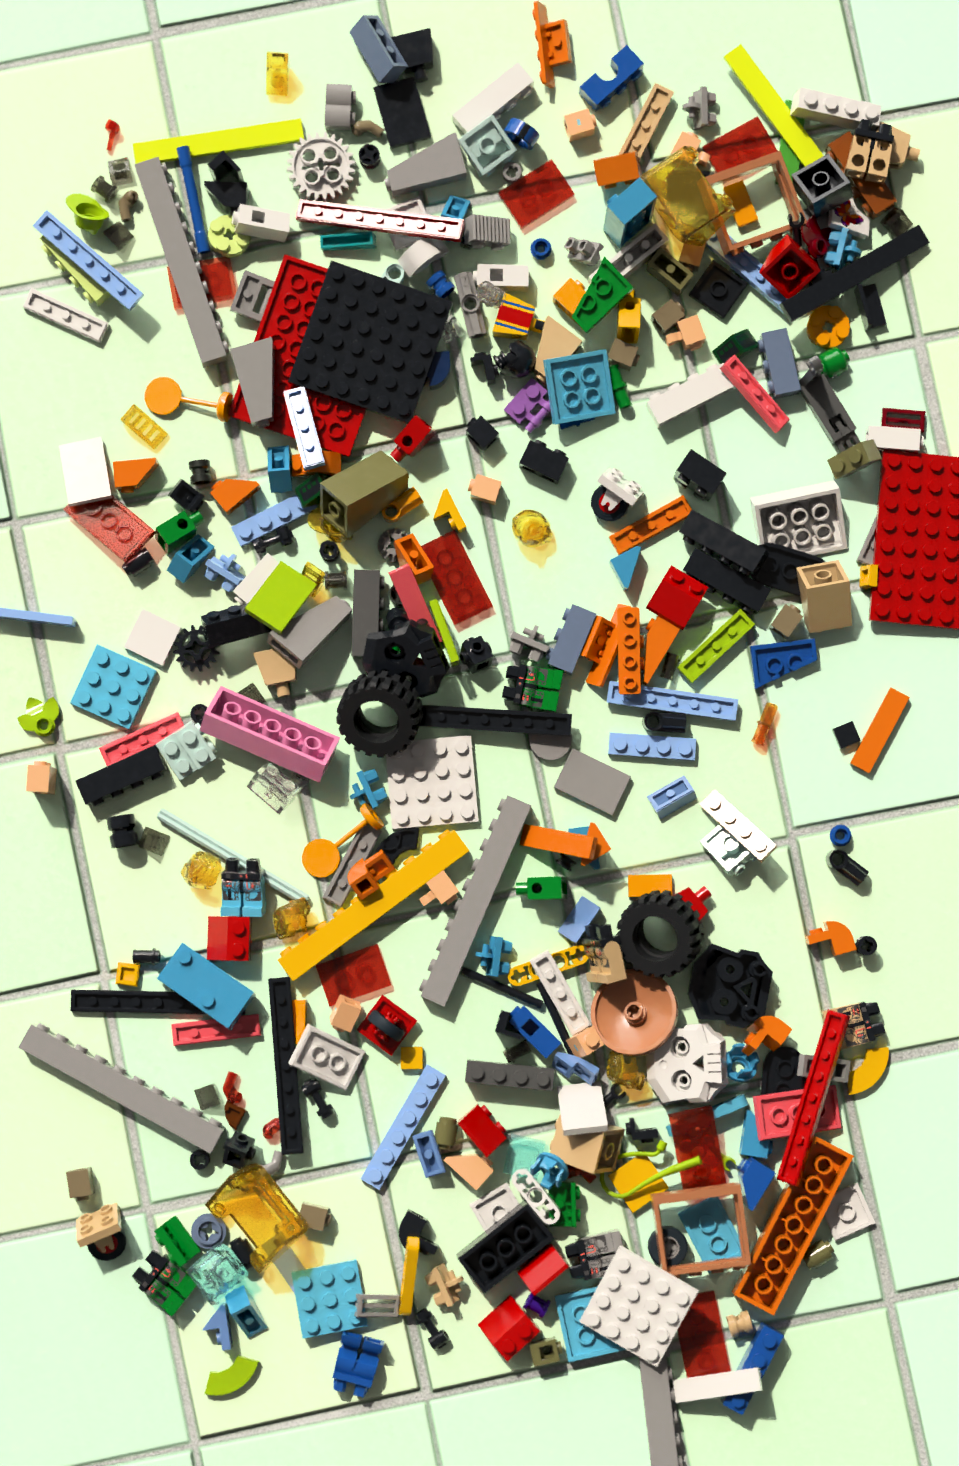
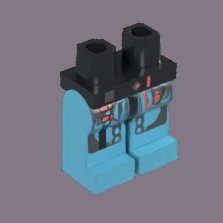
[220,858,266,917]

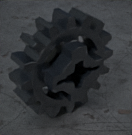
[173,625,221,672]

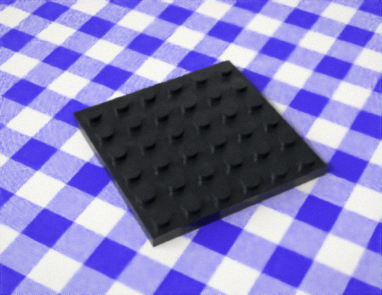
[288,260,453,424]

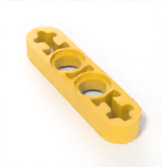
[507,945,588,986]
[399,1237,419,1316]

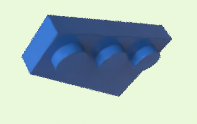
[750,638,817,689]

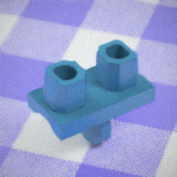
[824,228,862,271]
[350,769,388,810]
[475,936,512,977]

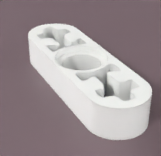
[512,1168,561,1224]

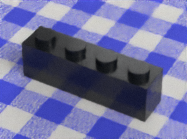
[679,510,769,576]
[682,548,771,615]
[200,603,272,648]
[75,745,168,807]

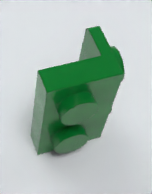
[548,1181,581,1228]
[154,1215,201,1267]

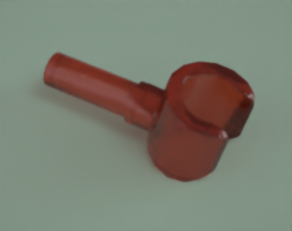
[105,119,120,151]

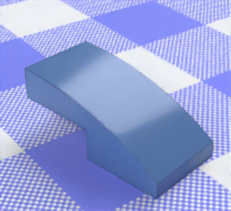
[551,1052,600,1086]

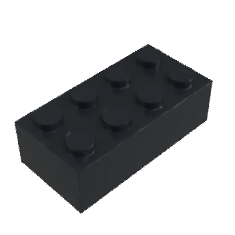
[456,1200,554,1294]

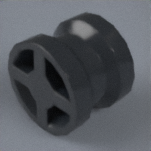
[359,144,380,170]

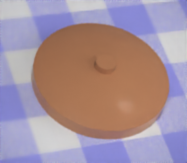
[591,969,678,1056]

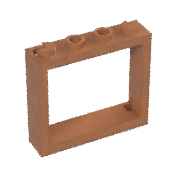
[697,151,807,256]
[650,1182,751,1278]

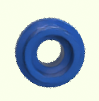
[530,238,552,260]
[829,825,852,847]

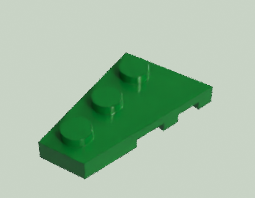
[572,256,635,334]

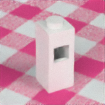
[232,204,291,242]
[473,264,529,292]
[865,425,924,453]
[233,553,279,605]

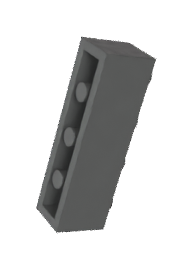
[351,570,385,658]
[465,1059,555,1091]

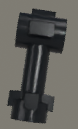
[252,526,294,554]
[301,1078,334,1119]
[415,1308,450,1350]

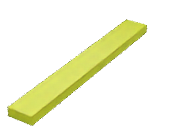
[723,44,824,167]
[132,118,304,164]

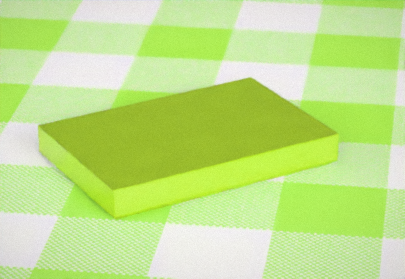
[244,561,317,635]
[429,599,459,667]

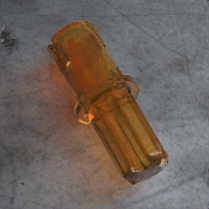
[751,702,778,746]

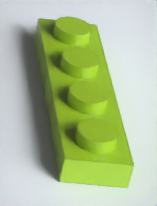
[677,609,755,684]

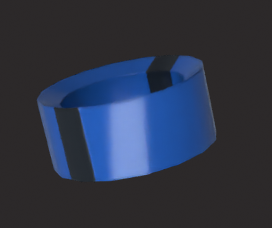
[504,118,540,150]

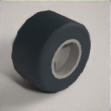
[648,1226,688,1266]

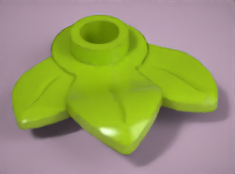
[17,697,59,737]

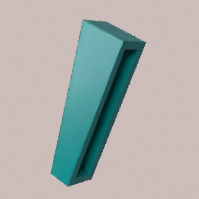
[320,231,376,251]

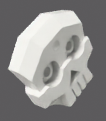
[646,1024,728,1103]

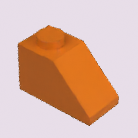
[113,458,159,494]
[210,479,261,516]
[394,533,434,585]

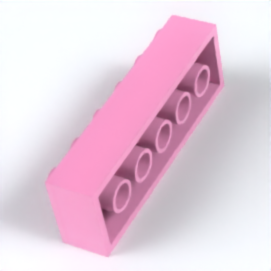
[200,686,340,783]

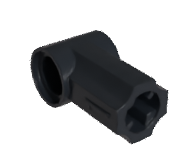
[642,711,686,733]
[825,849,869,887]

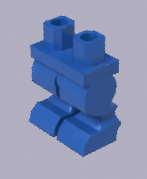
[332,1331,384,1398]

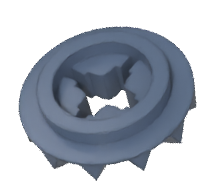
[191,1213,226,1249]

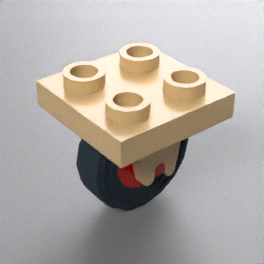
[76,1202,127,1261]

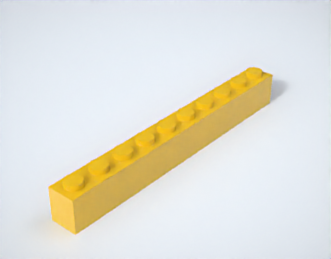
[278,829,469,981]

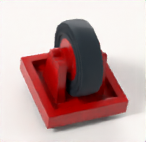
[356,994,418,1056]

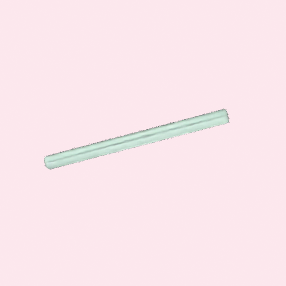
[157,809,309,905]

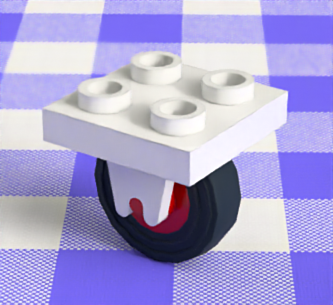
[591,467,644,521]

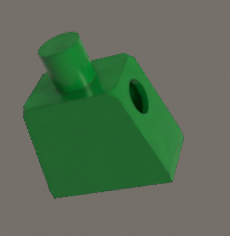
[155,511,204,555]
[516,876,567,900]

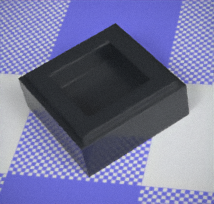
[832,721,861,749]

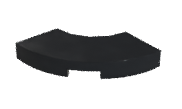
[374,827,420,865]

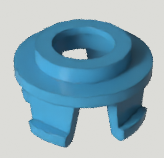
[726,1043,760,1082]
[530,1152,569,1190]

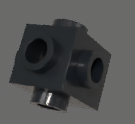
[459,636,493,674]
[222,1131,257,1170]

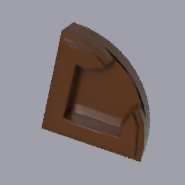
[224,1100,247,1130]

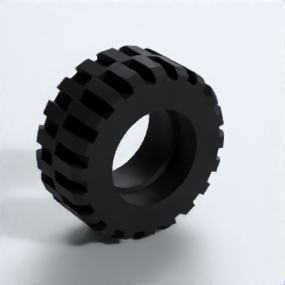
[336,671,423,758]
[616,890,705,978]

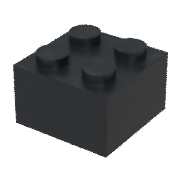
[791,153,853,219]
[673,449,727,502]

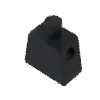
[391,28,434,83]

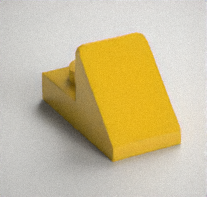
[433,489,466,534]

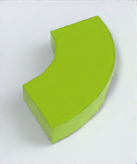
[204,1355,259,1396]

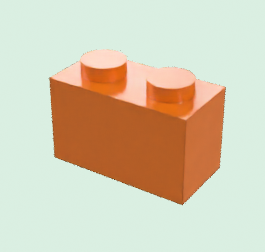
[593,151,642,189]

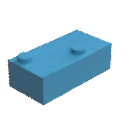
[603,177,657,248]
[157,942,256,1031]

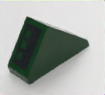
[712,328,758,364]
[294,472,332,508]

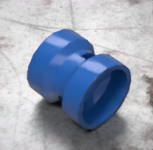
[426,270,455,298]

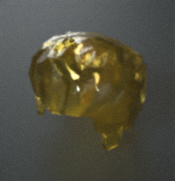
[512,509,553,548]
[181,851,222,890]
[273,897,310,940]
[606,1051,646,1091]

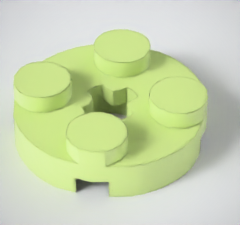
[208,215,251,258]

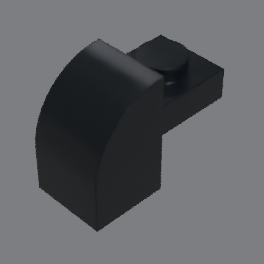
[399,1208,439,1256]

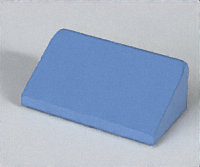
[647,775,697,819]
[558,896,600,944]
[412,1130,446,1178]

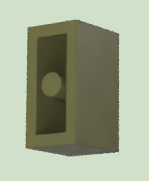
[646,247,694,297]
[827,439,882,480]

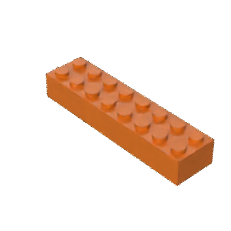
[732,1135,854,1316]

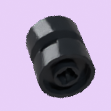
[106,814,139,849]

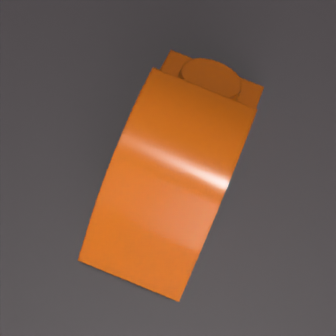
[292,450,341,478]
[347,850,395,900]
[805,921,857,956]
[742,1016,793,1056]

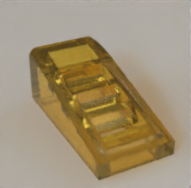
[120,404,168,450]
[301,561,325,597]

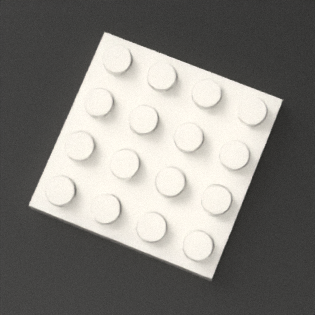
[386,735,479,829]
[579,1245,699,1367]

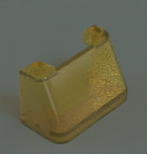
[640,146,736,247]
[205,1163,308,1274]

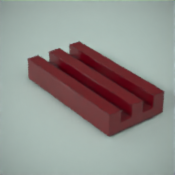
[881,408,926,434]

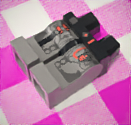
[564,1228,623,1281]

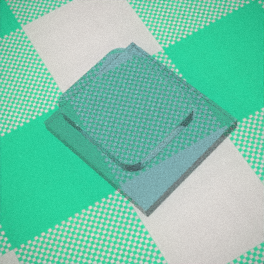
[503,1133,546,1179]

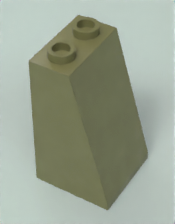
[320,450,409,538]

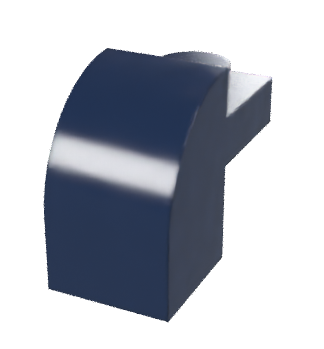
[426,351,450,390]

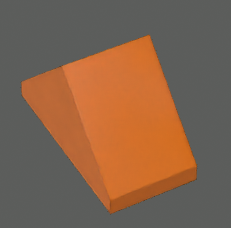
[580,822,611,866]

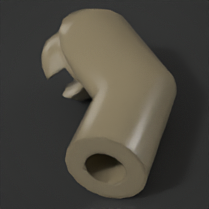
[352,120,385,138]
[118,190,139,222]

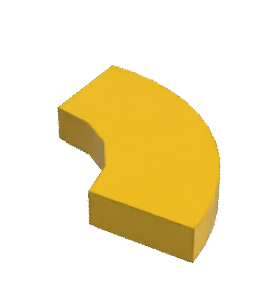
[847,1047,889,1095]

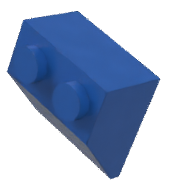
[737,1156,776,1211]

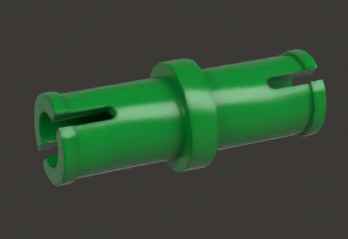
[609,365,632,410]

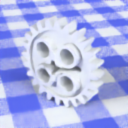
[286,131,355,202]

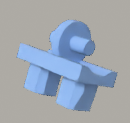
[204,554,246,592]

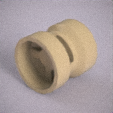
[726,1310,754,1338]

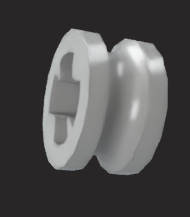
[502,162,522,184]

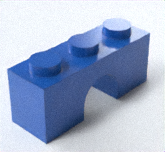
[579,45,644,112]

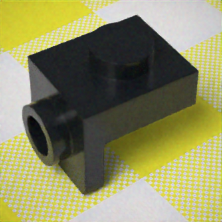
[470,352,499,385]
[167,479,205,512]
[625,1117,659,1143]

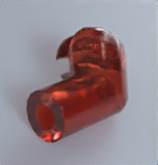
[222,1071,243,1104]
[262,1118,280,1139]
[567,1165,597,1184]

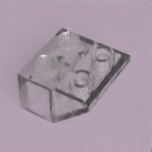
[246,761,312,815]

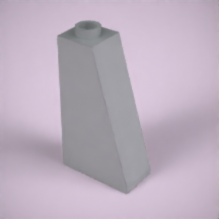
[384,132,467,197]
[230,337,275,428]
[267,596,352,670]

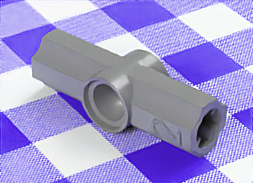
[454,272,487,339]

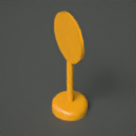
[145,377,233,422]
[302,803,384,877]

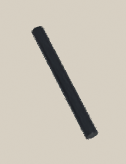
[460,966,544,1009]
[536,982,574,1055]

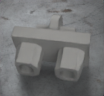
[682,86,717,130]
[564,237,604,266]
[509,625,549,663]

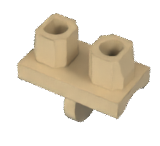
[424,1263,464,1307]

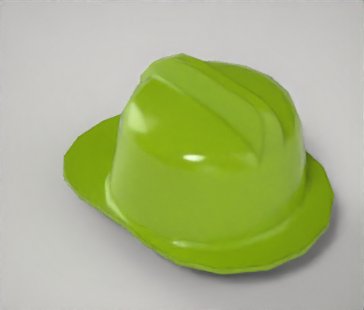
[66,194,109,235]

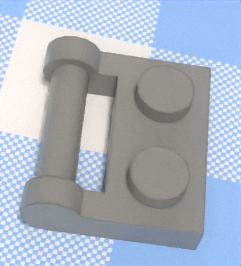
[230,270,275,324]

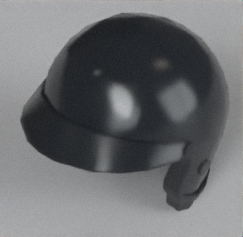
[500,340,536,379]

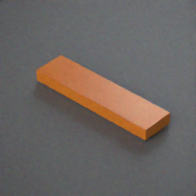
[608,495,692,555]
[849,687,910,774]
[519,824,598,860]

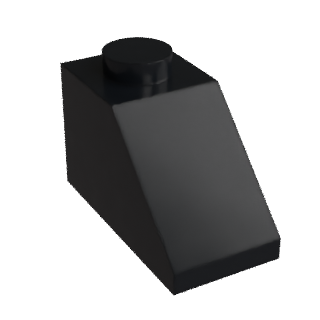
[204,181,249,215]

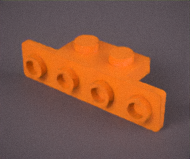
[532,1,572,88]
[580,604,631,688]
[617,607,644,695]

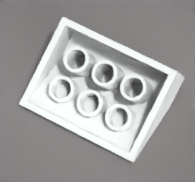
[750,480,847,555]

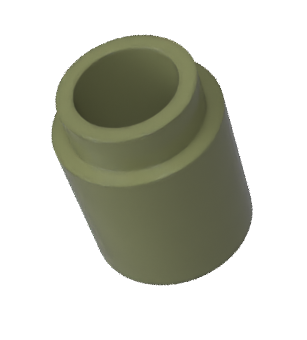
[434,1116,458,1150]
[803,1239,835,1270]

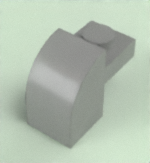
[797,1054,850,1083]

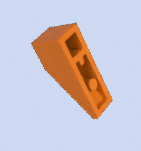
[643,616,680,686]

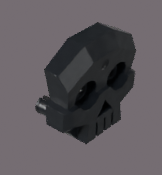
[362,618,450,698]
[687,943,773,1028]

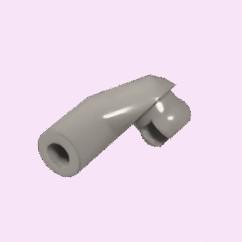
[256,1150,284,1178]

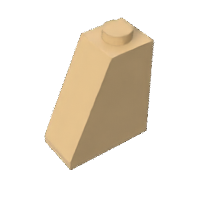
[534,315,582,385]

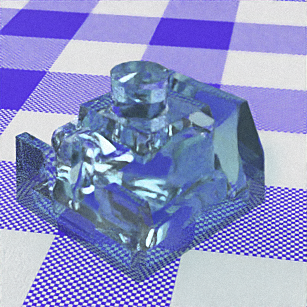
[186,1242,249,1305]

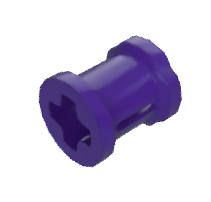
[523,1292,551,1318]

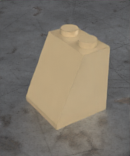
[796,560,852,633]
[550,1115,625,1174]

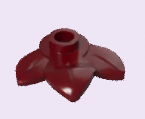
[801,216,831,259]

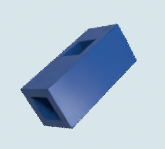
[508,1005,561,1058]

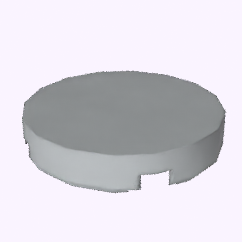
[529,733,572,761]

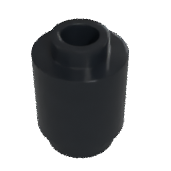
[121,547,155,577]
[386,607,409,630]
[227,1236,258,1271]

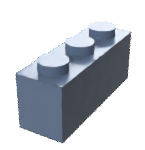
[349,15,408,83]
[757,328,801,400]
[545,604,596,675]

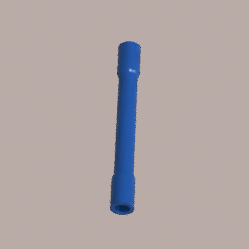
[177,146,210,254]

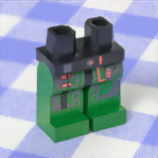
[502,664,563,713]
[132,1250,200,1317]

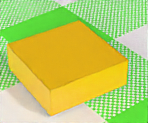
[859,564,878,589]
[115,962,141,987]
[401,1047,423,1069]

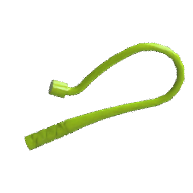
[600,1140,702,1199]

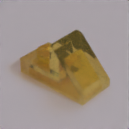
[266,51,290,96]

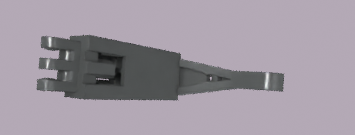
[799,355,860,453]

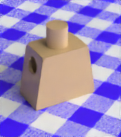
[868,122,920,170]
[253,648,297,698]

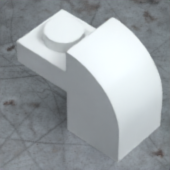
[397,238,449,278]

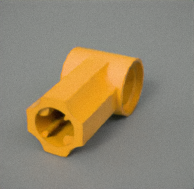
[382,486,424,523]

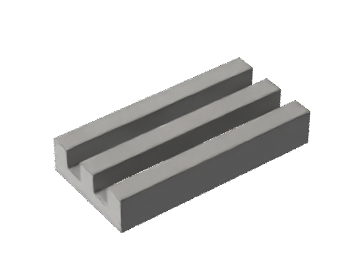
[355,1294,400,1318]

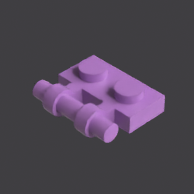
[503,377,551,433]

